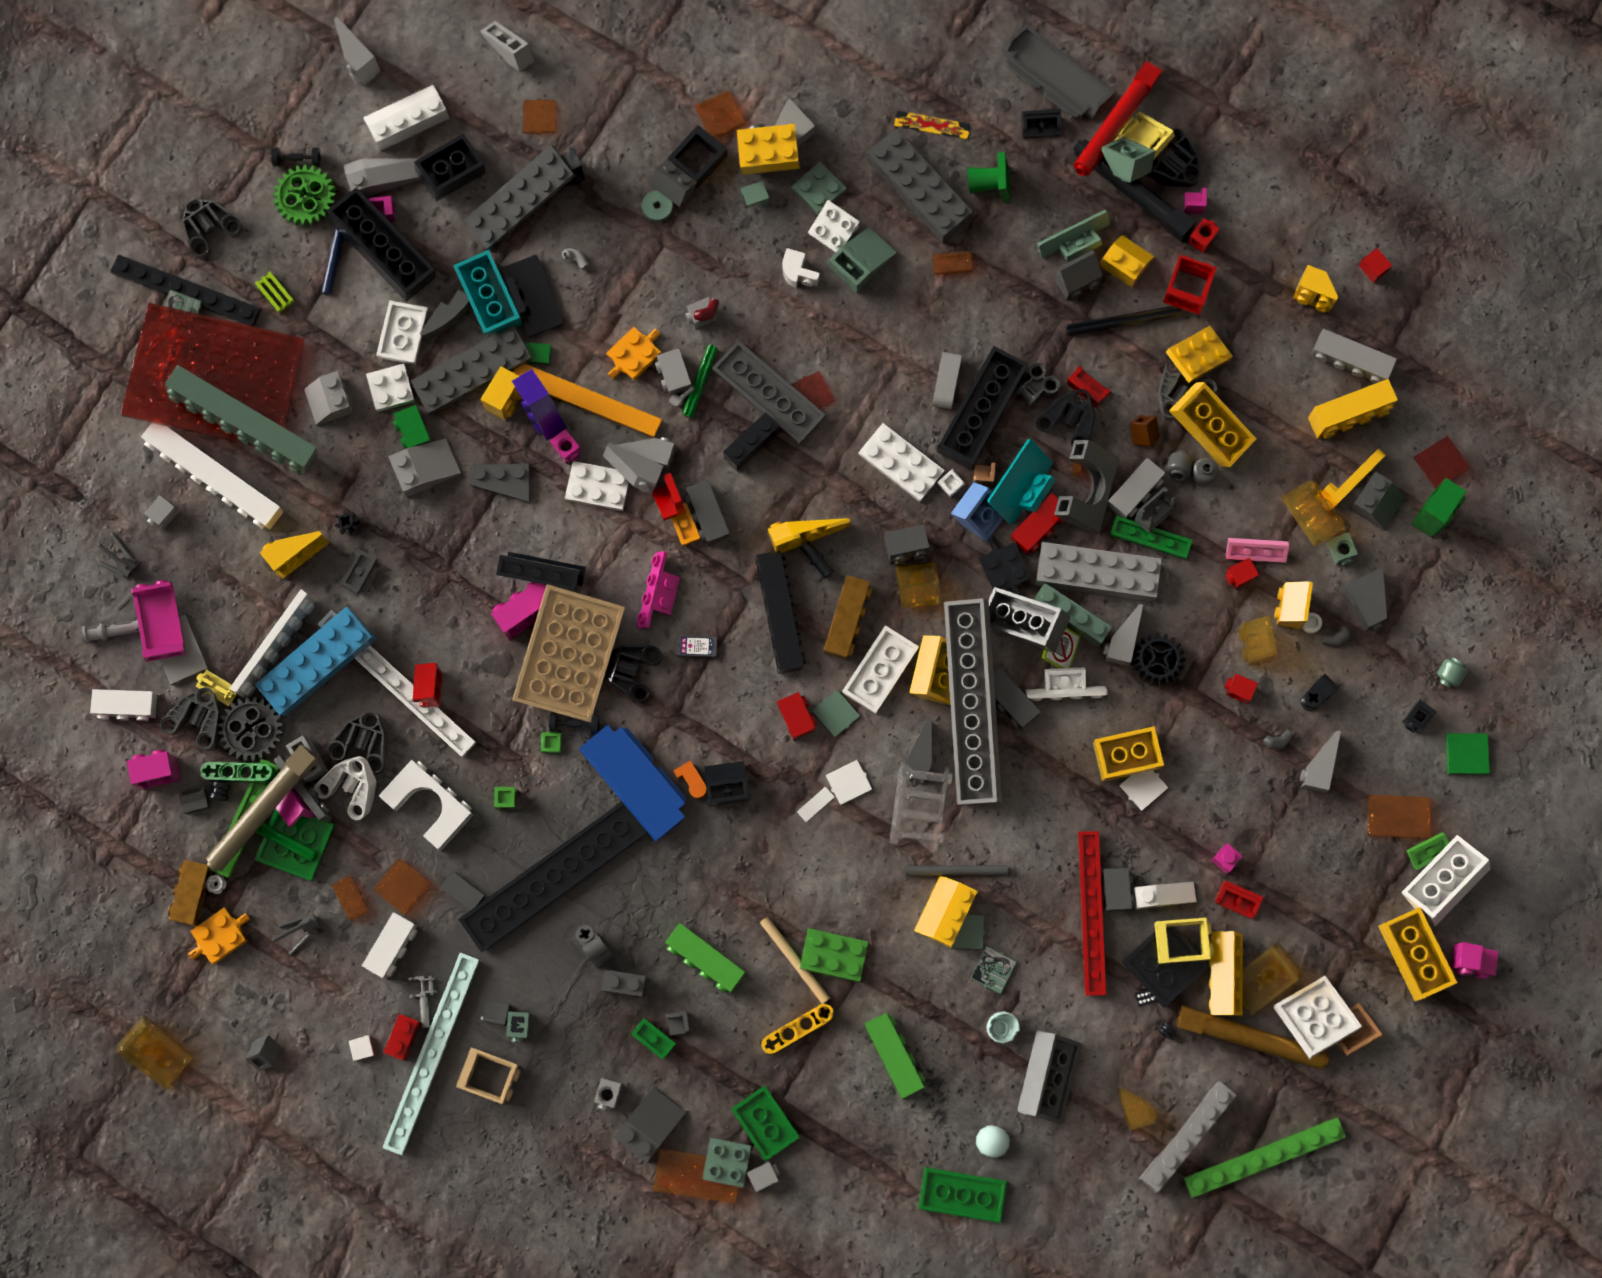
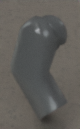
[1264,729,1294,750]

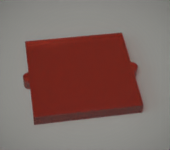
[791,371,834,410]

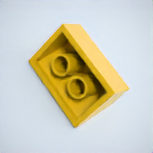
[910,636,951,705]
[914,876,978,949]

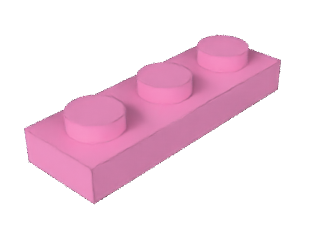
[1226,538,1289,563]

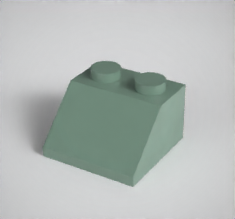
[1102,137,1156,182]

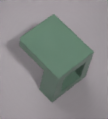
[741,181,769,207]

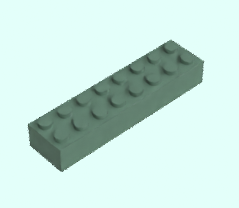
[165,365,318,475]

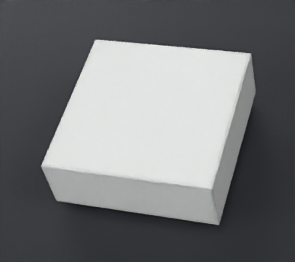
[937,469,965,498]
[349,1035,375,1061]

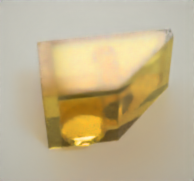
[1117,1088,1157,1130]

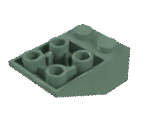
[829,227,897,293]

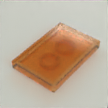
[1368,795,1430,838]

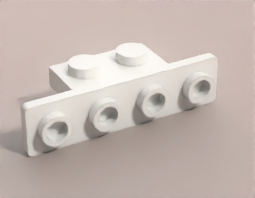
[1025,667,1107,701]

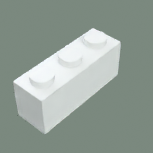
[90,689,157,721]
[362,912,417,979]

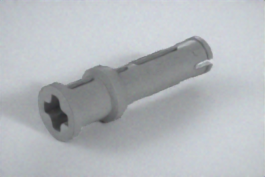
[82,620,140,644]

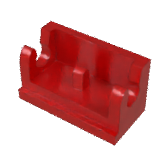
[1066,366,1111,409]
[413,663,442,708]
[1214,880,1264,919]

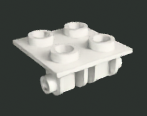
[808,200,860,252]

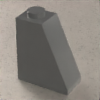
[1343,567,1387,631]

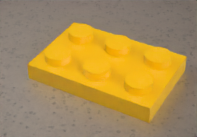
[1166,326,1233,383]

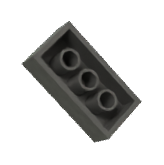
[989,587,1071,654]

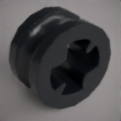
[1156,1021,1177,1040]

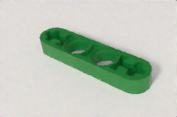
[200,762,276,783]

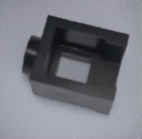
[1402,700,1437,733]

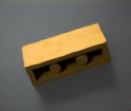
[168,860,212,926]

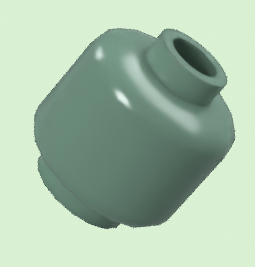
[1437,657,1468,688]

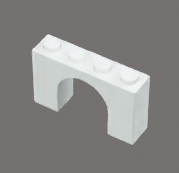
[379,760,473,851]

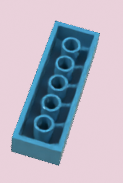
[255,606,377,716]

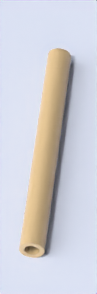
[760,917,830,1004]

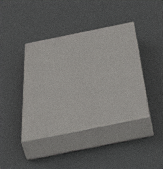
[160,615,209,685]

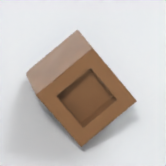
[973,463,995,487]

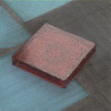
[1413,436,1470,489]

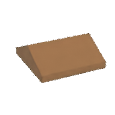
[1336,1003,1383,1057]

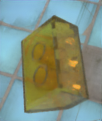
[1281,480,1346,547]

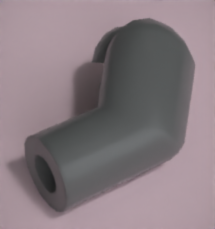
[1322,627,1351,647]

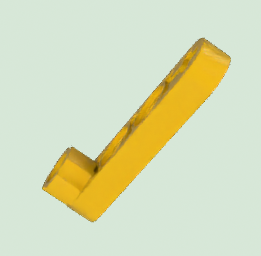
[1319,449,1386,508]
[762,1004,833,1054]

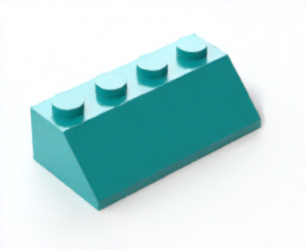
[453,250,523,335]

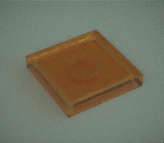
[694,90,745,138]
[373,858,431,915]

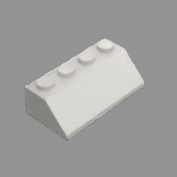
[364,85,449,151]
[1402,835,1490,926]

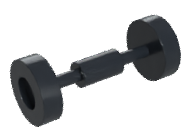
[271,147,321,167]
[549,712,600,735]

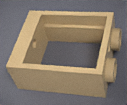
[456,1048,521,1104]

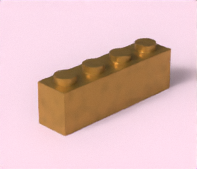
[824,575,872,661]

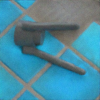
[97,533,138,578]
[272,913,320,956]

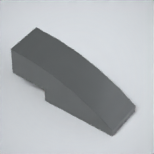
[420,290,472,341]

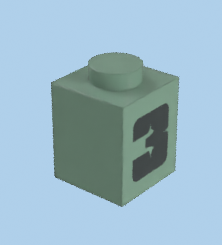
[506,1012,531,1042]

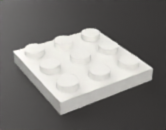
[1274,976,1362,1059]

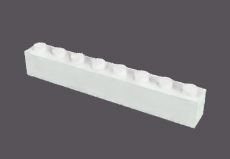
[141,418,284,530]

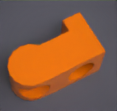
[673,760,707,800]

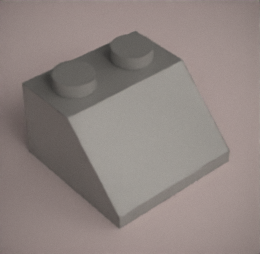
[304,371,354,426]

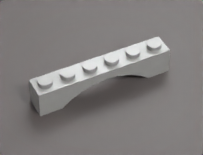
[1139,1082,1236,1193]

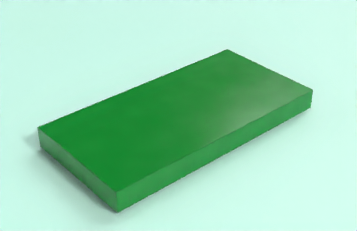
[918,1167,1007,1223]

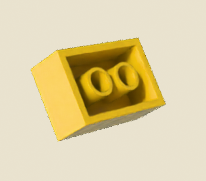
[737,124,800,175]
[1093,726,1164,782]

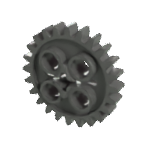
[218,697,285,762]

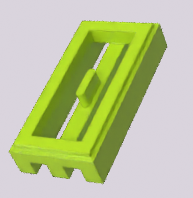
[255,271,294,313]

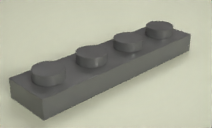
[273,755,333,823]

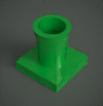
[968,152,1011,203]

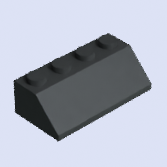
[1017,1031,1081,1124]

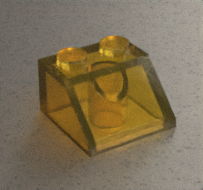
[895,562,941,608]
[1238,615,1278,666]

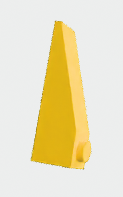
[768,518,851,553]

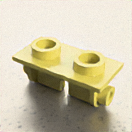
[196,669,237,706]

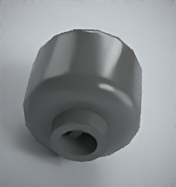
[1166,450,1194,481]
[1191,457,1219,485]

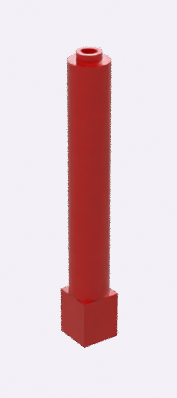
[1073,61,1163,176]

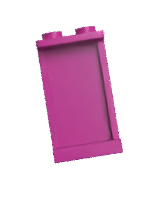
[131,580,186,662]

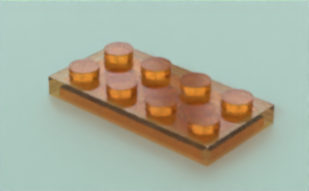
[653,1149,738,1203]

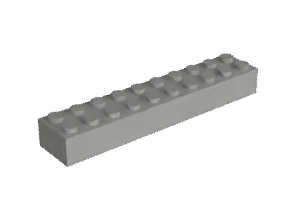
[944,598,1002,805]

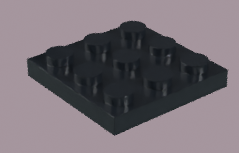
[1122,920,1210,1008]

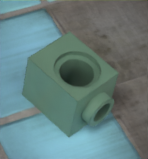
[1327,532,1358,566]

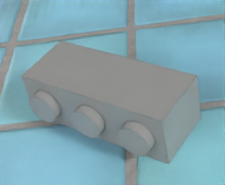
[1107,458,1165,519]

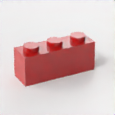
[1010,493,1065,555]

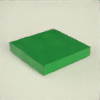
[1446,733,1490,775]

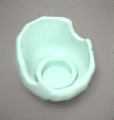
[986,1011,1020,1044]
[976,1125,1010,1158]

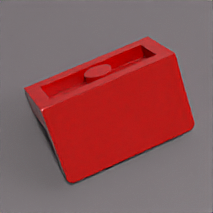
[652,473,686,521]

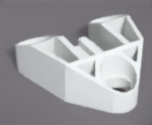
[314,756,377,820]

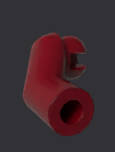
[694,298,719,322]

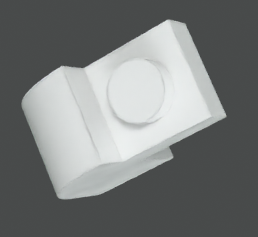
[782,248,820,288]

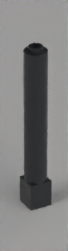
[1073,139,1196,242]

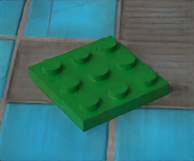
[255,809,335,882]

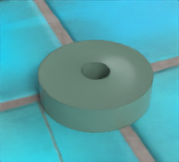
[642,190,673,222]

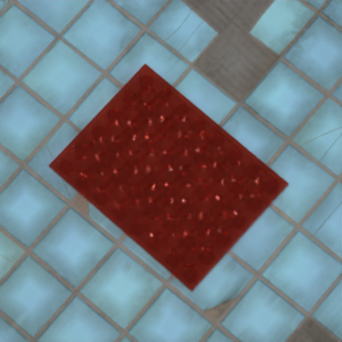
[120,303,305,446]

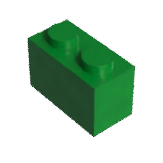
[393,405,432,449]

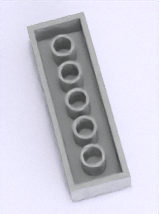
[1035,542,1161,602]

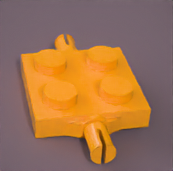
[606,327,662,381]
[188,907,251,965]

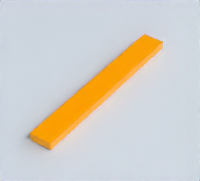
[513,364,662,438]

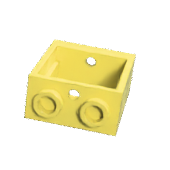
[1154,918,1213,964]

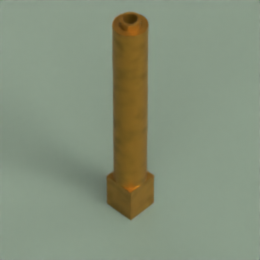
[1176,1005,1329,1070]

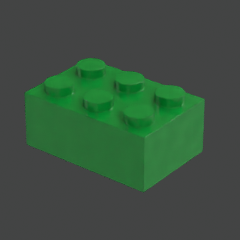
[1411,478,1466,537]

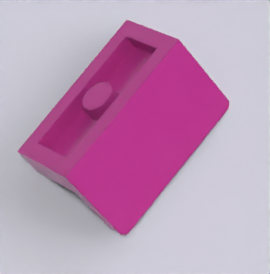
[276,787,315,827]

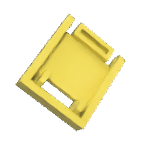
[1114,111,1174,159]

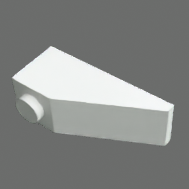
[1133,882,1196,910]

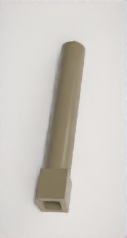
[206,745,320,872]

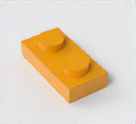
[671,502,701,547]

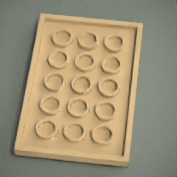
[512,584,625,722]

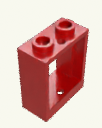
[1163,255,1217,315]

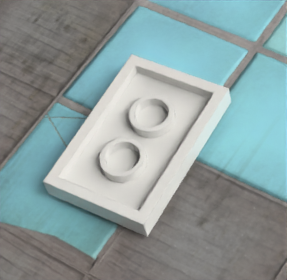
[376,300,428,365]
[565,461,629,511]

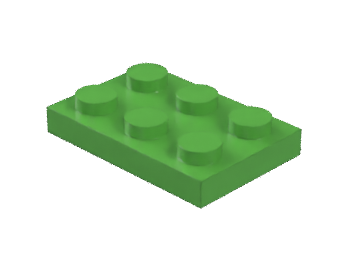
[799,928,868,983]

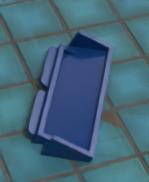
[579,725,686,841]

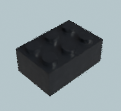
[414,133,485,201]

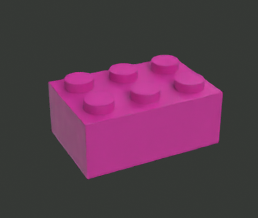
[491,582,546,640]

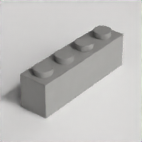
[1311,329,1396,384]

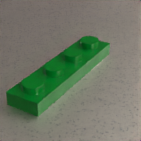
[1110,516,1192,560]

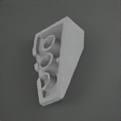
[344,158,421,197]

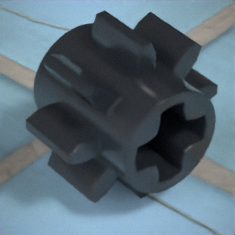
[334,511,360,536]

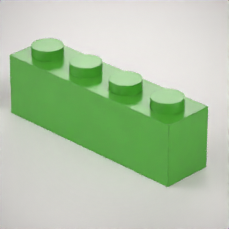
[665,923,746,993]
[864,1012,926,1099]

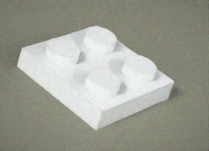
[366,363,415,412]

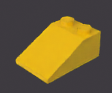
[260,531,329,579]

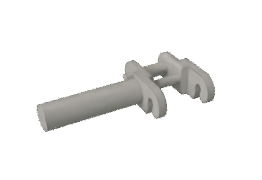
[409,976,436,1028]

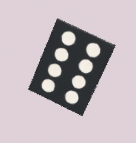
[1135,990,1156,1007]

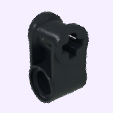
[1301,674,1339,711]

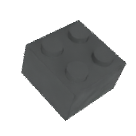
[884,524,929,566]

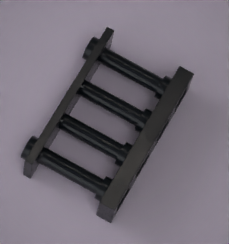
[496,551,586,590]

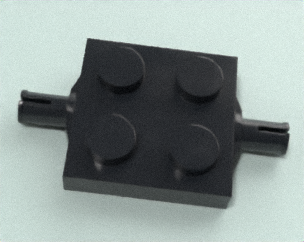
[979,537,1031,596]

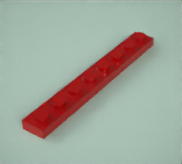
[1078,831,1106,996]

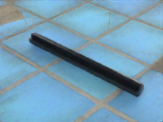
[1066,306,1181,336]

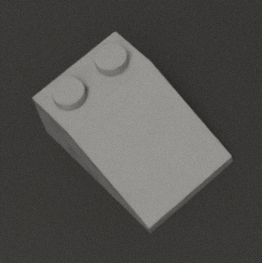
[334,17,381,86]
[388,439,461,497]

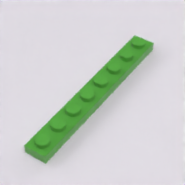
[1183,1118,1346,1198]

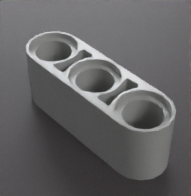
[932,352,962,410]

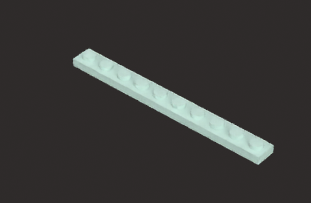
[383,953,480,1155]

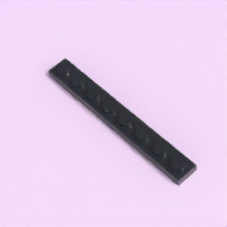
[110,254,261,327]

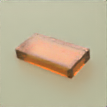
[932,251,973,275]
[331,875,369,921]

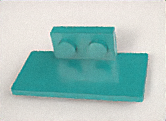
[987,439,1056,525]

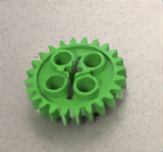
[273,165,337,227]

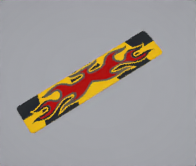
[894,111,970,139]

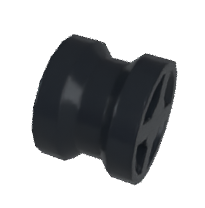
[207,782,231,802]

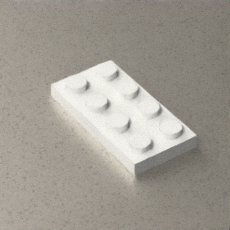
[858,423,945,502]
[842,625,919,714]

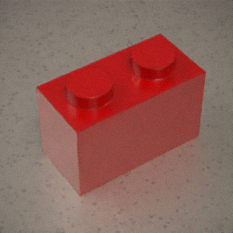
[777,692,817,741]
[383,1014,421,1061]

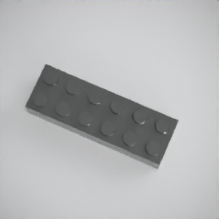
[867,129,973,244]

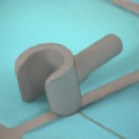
[669,386,695,406]

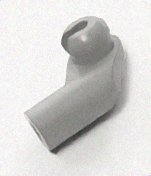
[562,248,590,270]

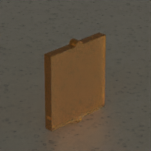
[523,98,555,135]

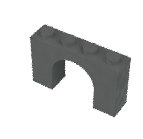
[1054,440,1119,532]

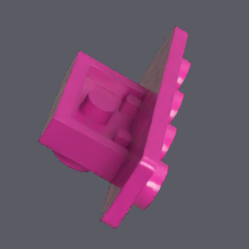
[637,551,680,629]

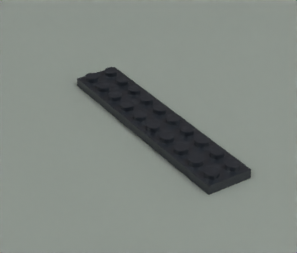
[458,802,648,953]

